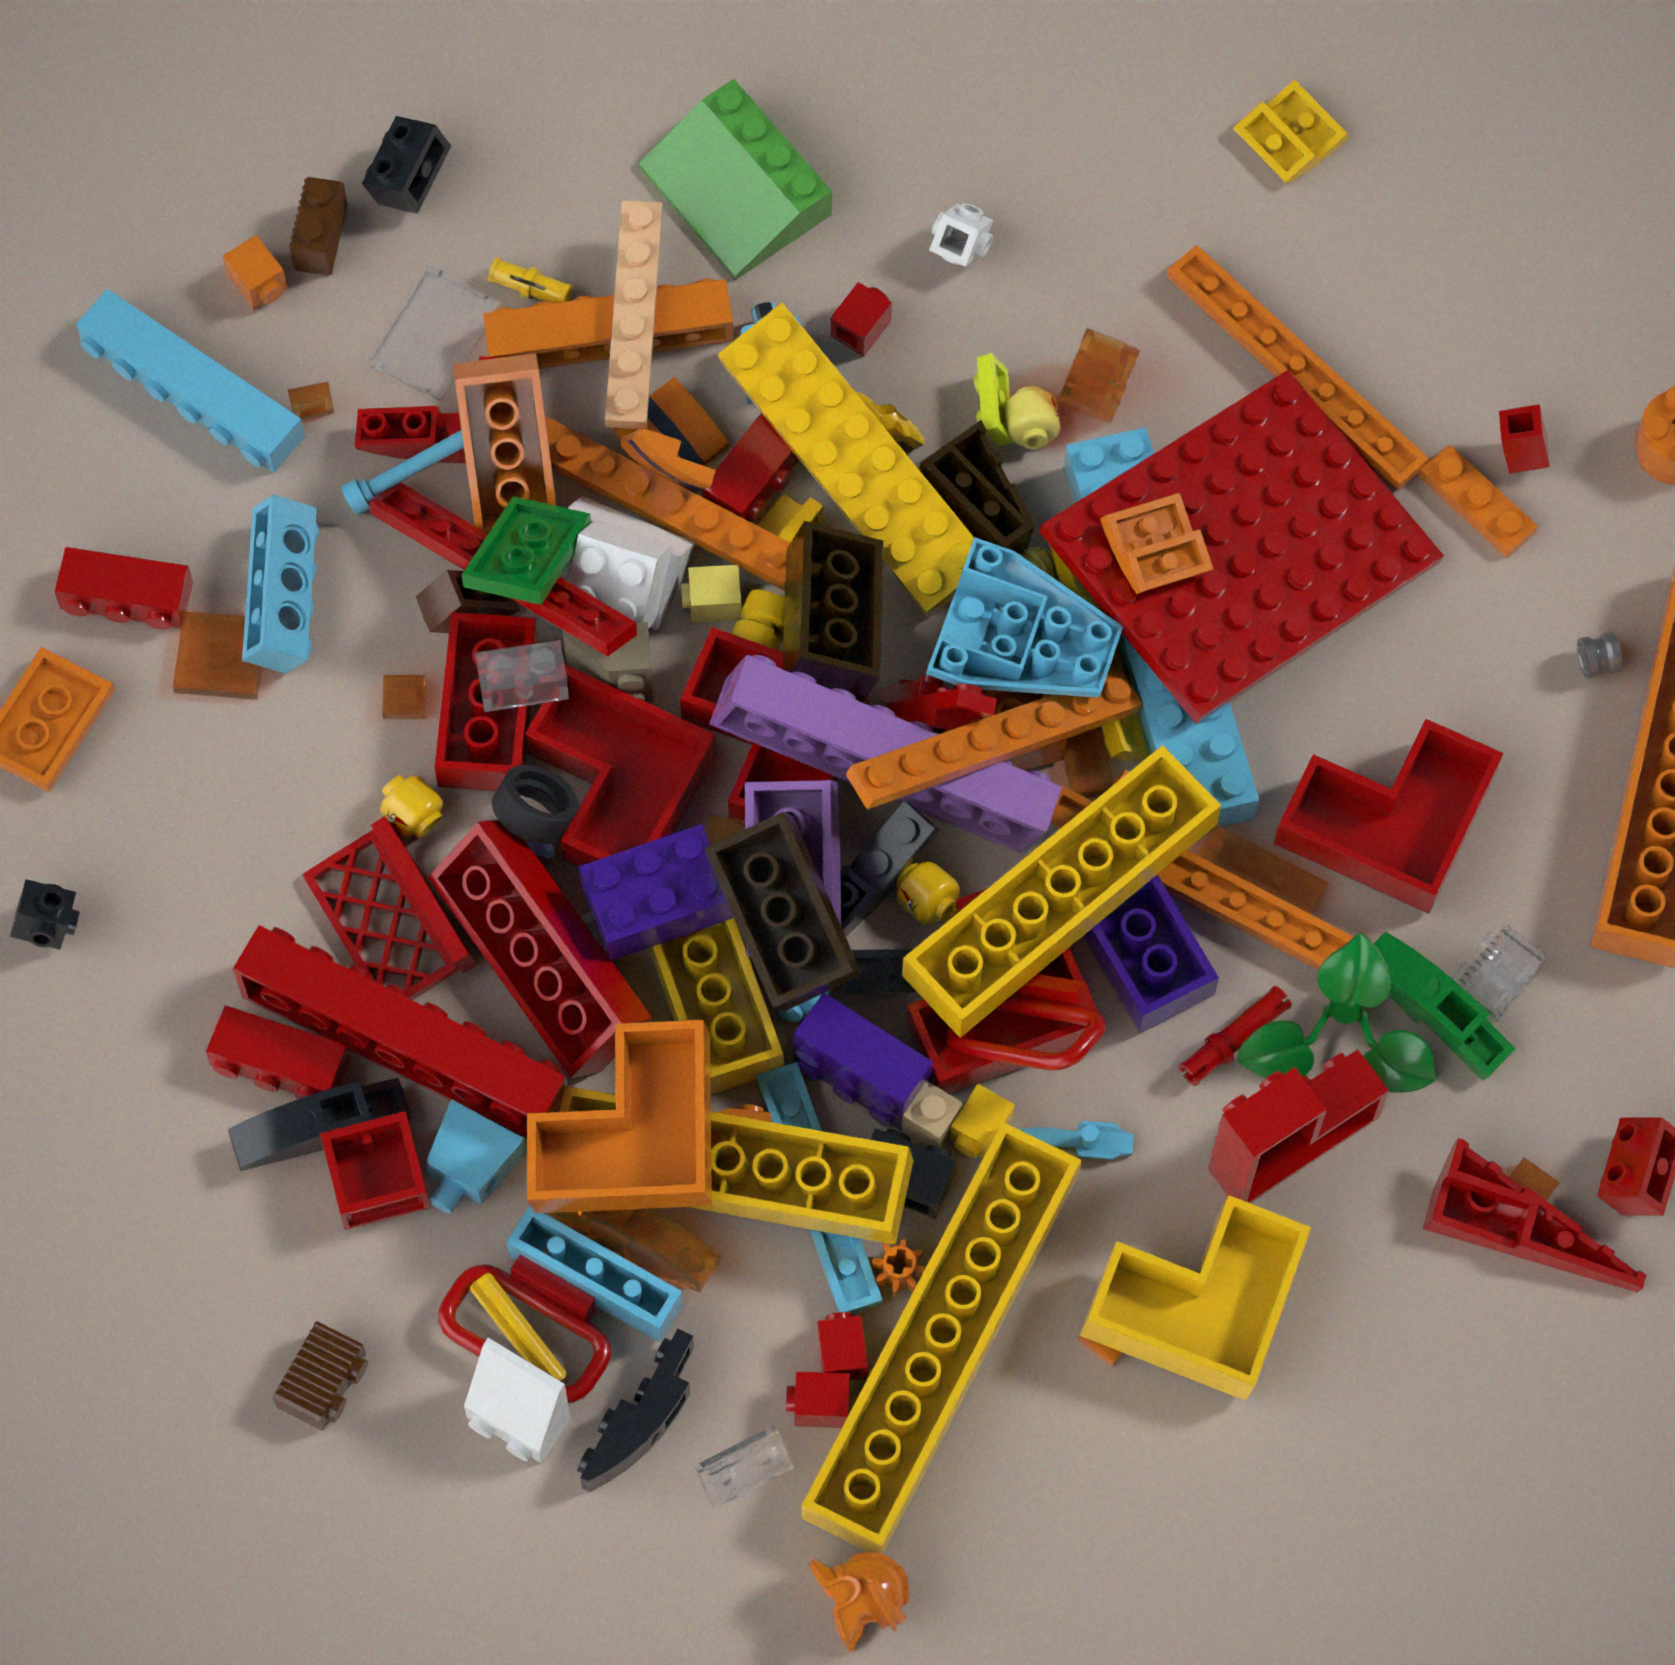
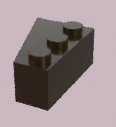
[919,420,1035,554]

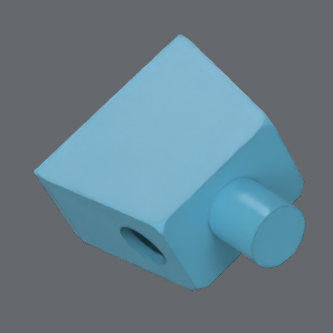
[426,1100,526,1213]

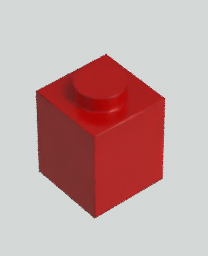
[830,282,892,357]
[1499,404,1550,474]
[817,1312,868,1381]
[786,1371,850,1428]

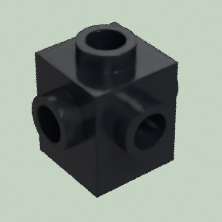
[10,879,80,950]

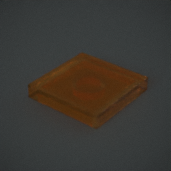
[172,611,262,700]

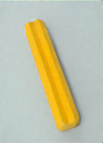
[470,1273,566,1382]

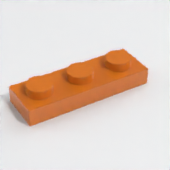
[1419,444,1538,558]

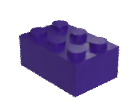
[579,824,733,961]
[1083,874,1219,1033]
[794,993,933,1131]

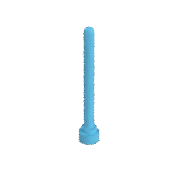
[341,430,464,515]

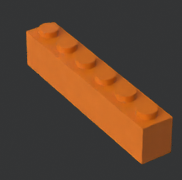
[482,278,734,369]

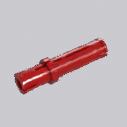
[1178,986,1292,1086]

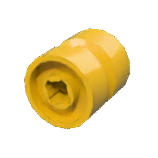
[731,589,785,652]

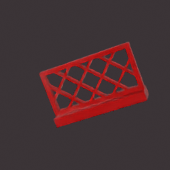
[302,816,478,1000]

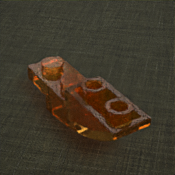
[545,1208,720,1292]

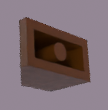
[415,570,520,633]

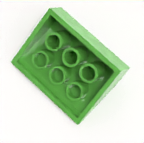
[638,79,832,280]

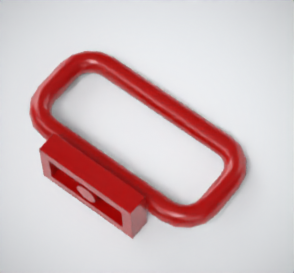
[946,974,1106,1071]
[438,1254,611,1403]

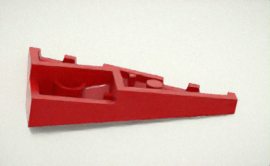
[1422,1138,1646,1293]

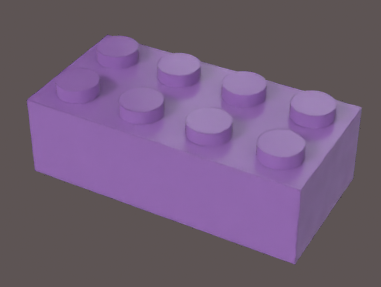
[745,780,841,956]

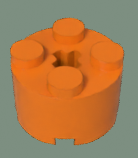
[1634,386,1675,484]

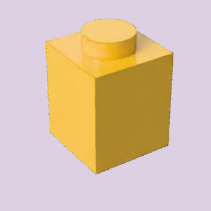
[950,1084,1015,1158]

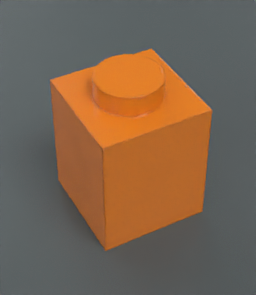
[222,235,287,310]

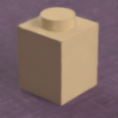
[902,1081,963,1148]

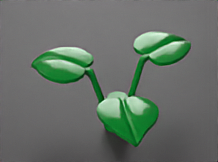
[1237,932,1436,1093]

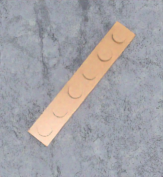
[605,200,663,429]

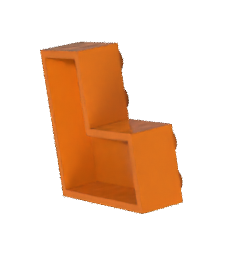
[527,1020,712,1213]

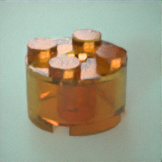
[1057,327,1140,423]

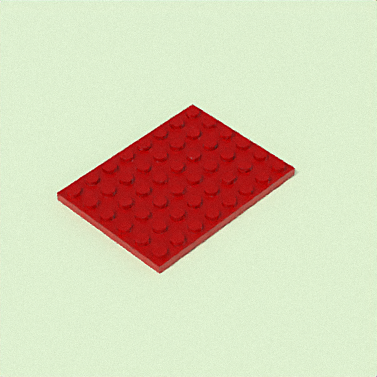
[1039,370,1444,724]

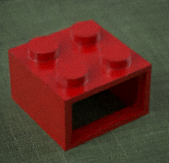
[320,1111,430,1230]

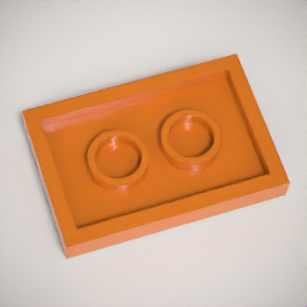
[0,647,115,793]

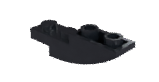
[840,801,939,937]
[228,1077,412,1171]
[577,1328,694,1492]

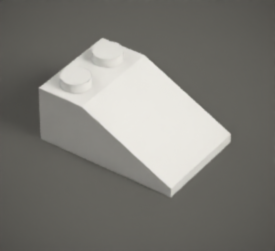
[464,1338,570,1464]

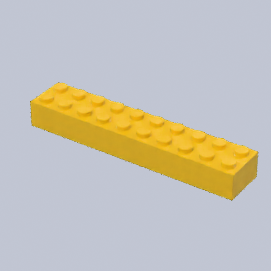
[801,1122,1081,1554]

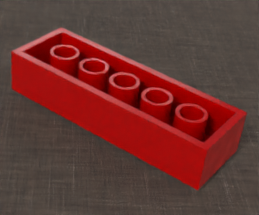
[428,820,653,1078]

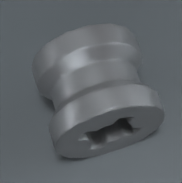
[1577,631,1622,679]

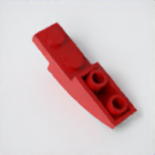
[354,406,466,464]
[880,675,997,733]

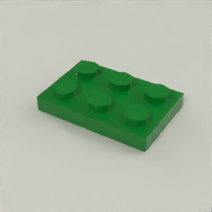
[462,496,591,605]

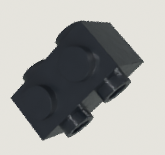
[361,116,451,214]

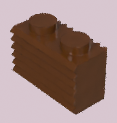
[289,177,348,276]
[273,1321,368,1431]

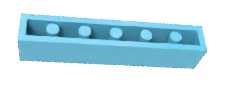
[76,289,305,472]

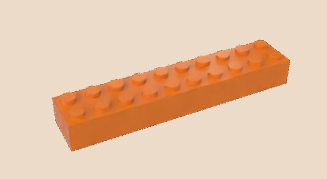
[1589,565,1675,968]

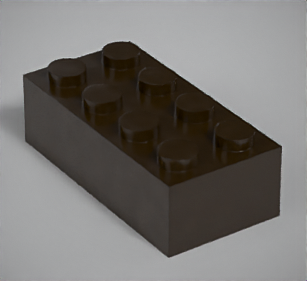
[782,521,883,703]
[704,812,863,1012]

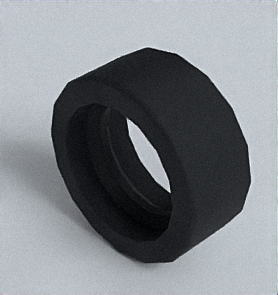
[492,765,579,844]

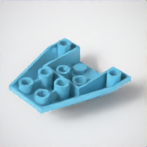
[926,537,1123,698]

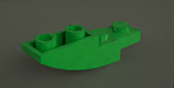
[1373,931,1516,1081]

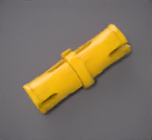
[488,257,573,303]

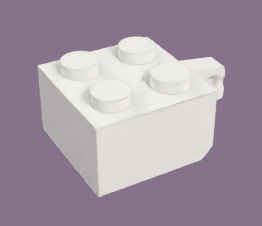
[568,520,673,628]

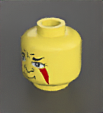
[1005,386,1061,450]

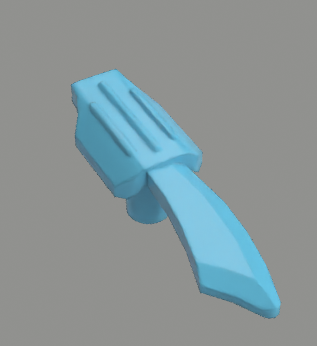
[1019,1120,1134,1160]

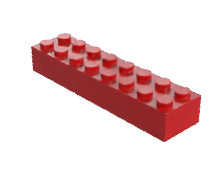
[233,925,568,1139]

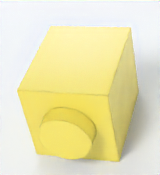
[681,565,742,623]

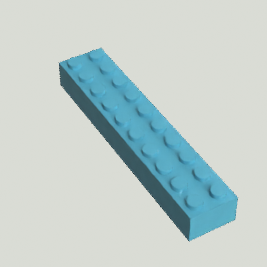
[1063,427,1259,829]

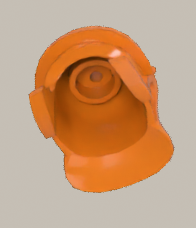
[808,1552,910,1652]

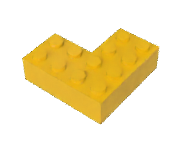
[1079,1195,1311,1401]

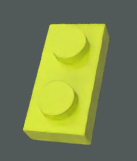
[974,353,1014,447]

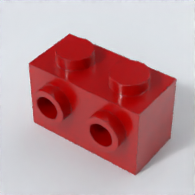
[1597,1117,1675,1216]

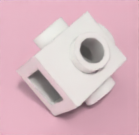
[929,203,993,267]

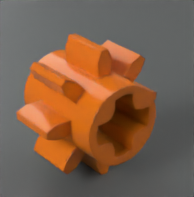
[872,1239,926,1297]

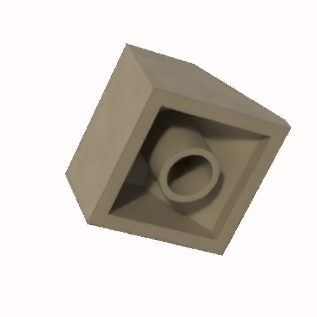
[563,622,653,702]

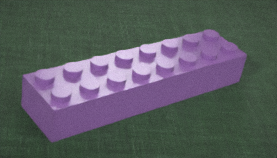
[710,655,1062,854]

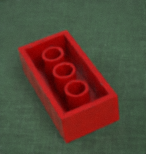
[434,612,538,791]

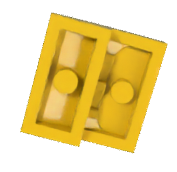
[1233,79,1349,185]

